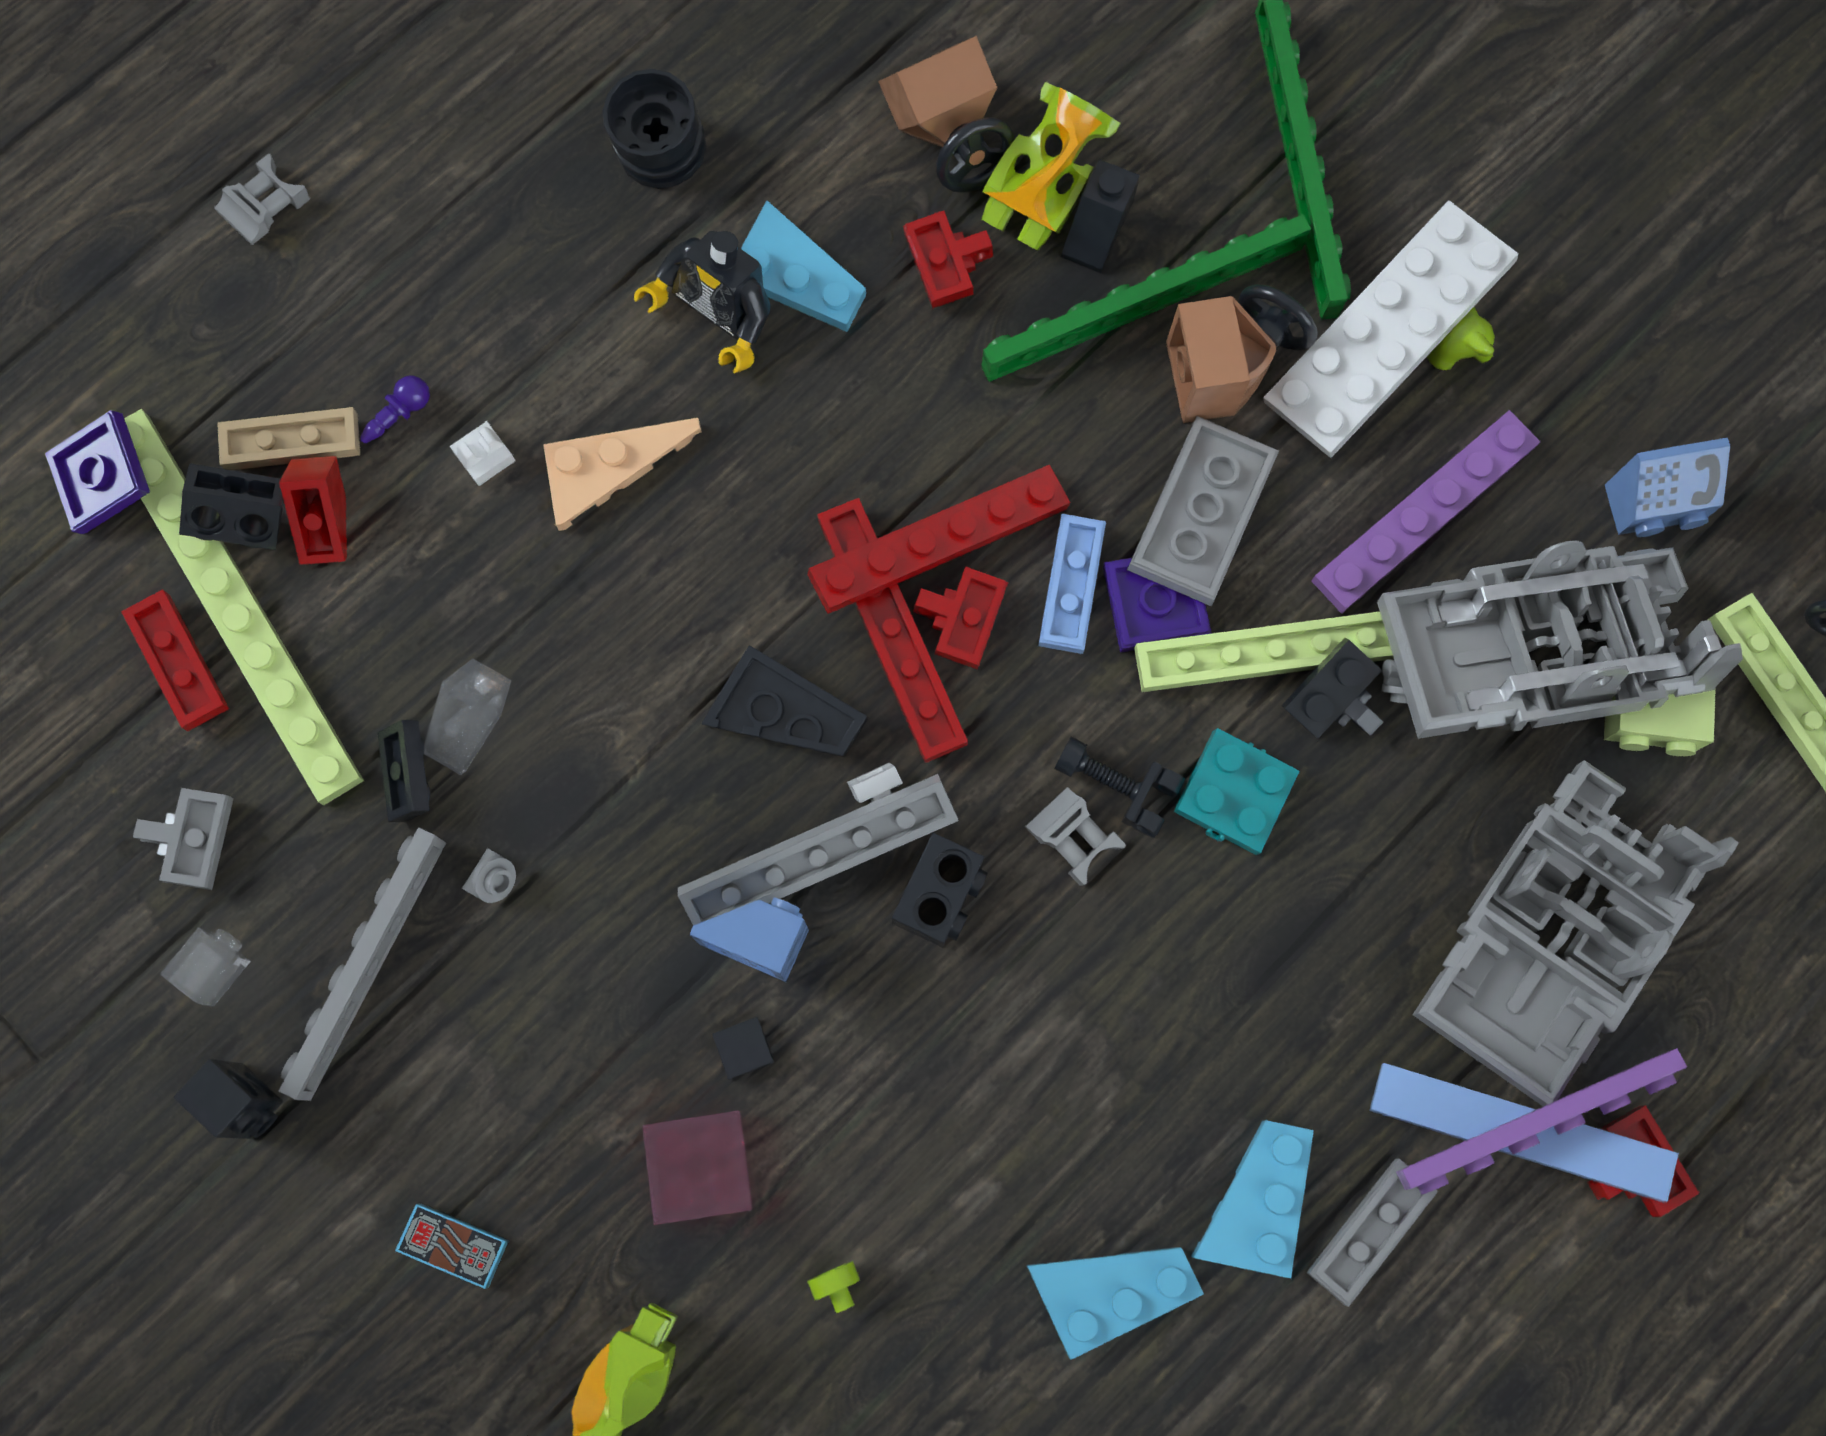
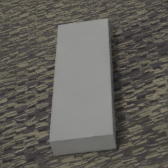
[1306,1159,1438,1307]

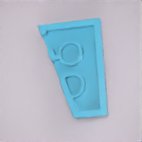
[741,201,866,332]
[1191,1120,1314,1278]
[1027,1247,1204,1360]

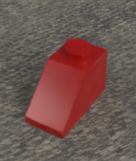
[279,456,347,565]

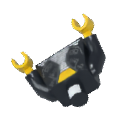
[634,231,771,373]

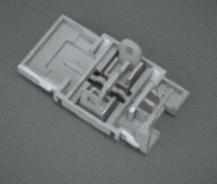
[1413,760,1739,1106]

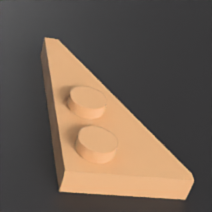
[543,418,701,531]

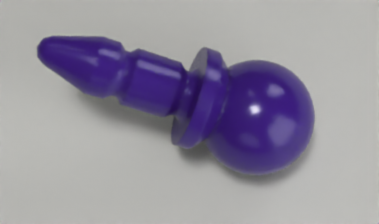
[360,375,430,443]

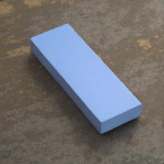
[1038,514,1106,654]

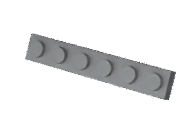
[678,774,959,926]
[279,827,446,1101]

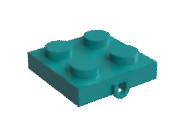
[1174,728,1300,855]

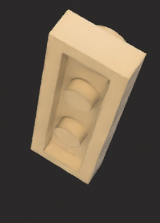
[218,407,360,470]

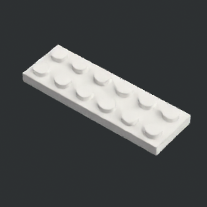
[1264,200,1518,458]

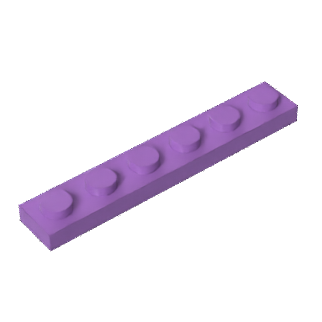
[1311,410,1540,614]
[1396,1049,1687,1195]

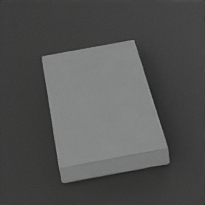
[1127,416,1279,606]

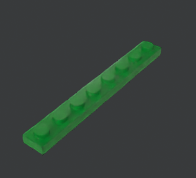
[1255,0,1351,320]
[982,214,1311,382]

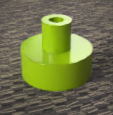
[807,1261,860,1313]

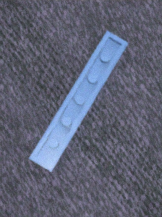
[1369,1063,1678,1202]

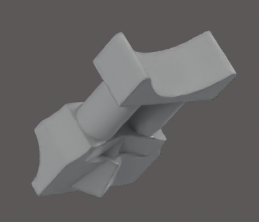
[214,154,310,245]
[1025,787,1126,886]

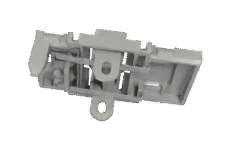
[1377,541,1743,739]

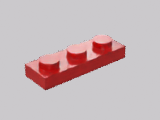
[121,589,229,731]

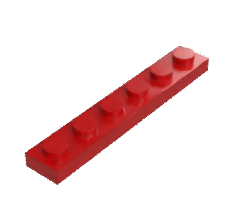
[807,464,1071,614]
[817,498,968,763]

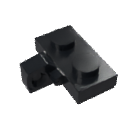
[1281,638,1383,738]

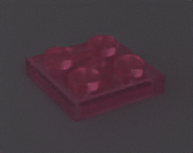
[643,1111,753,1225]

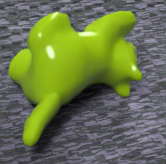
[1427,307,1495,370]

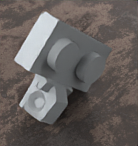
[133,788,233,890]

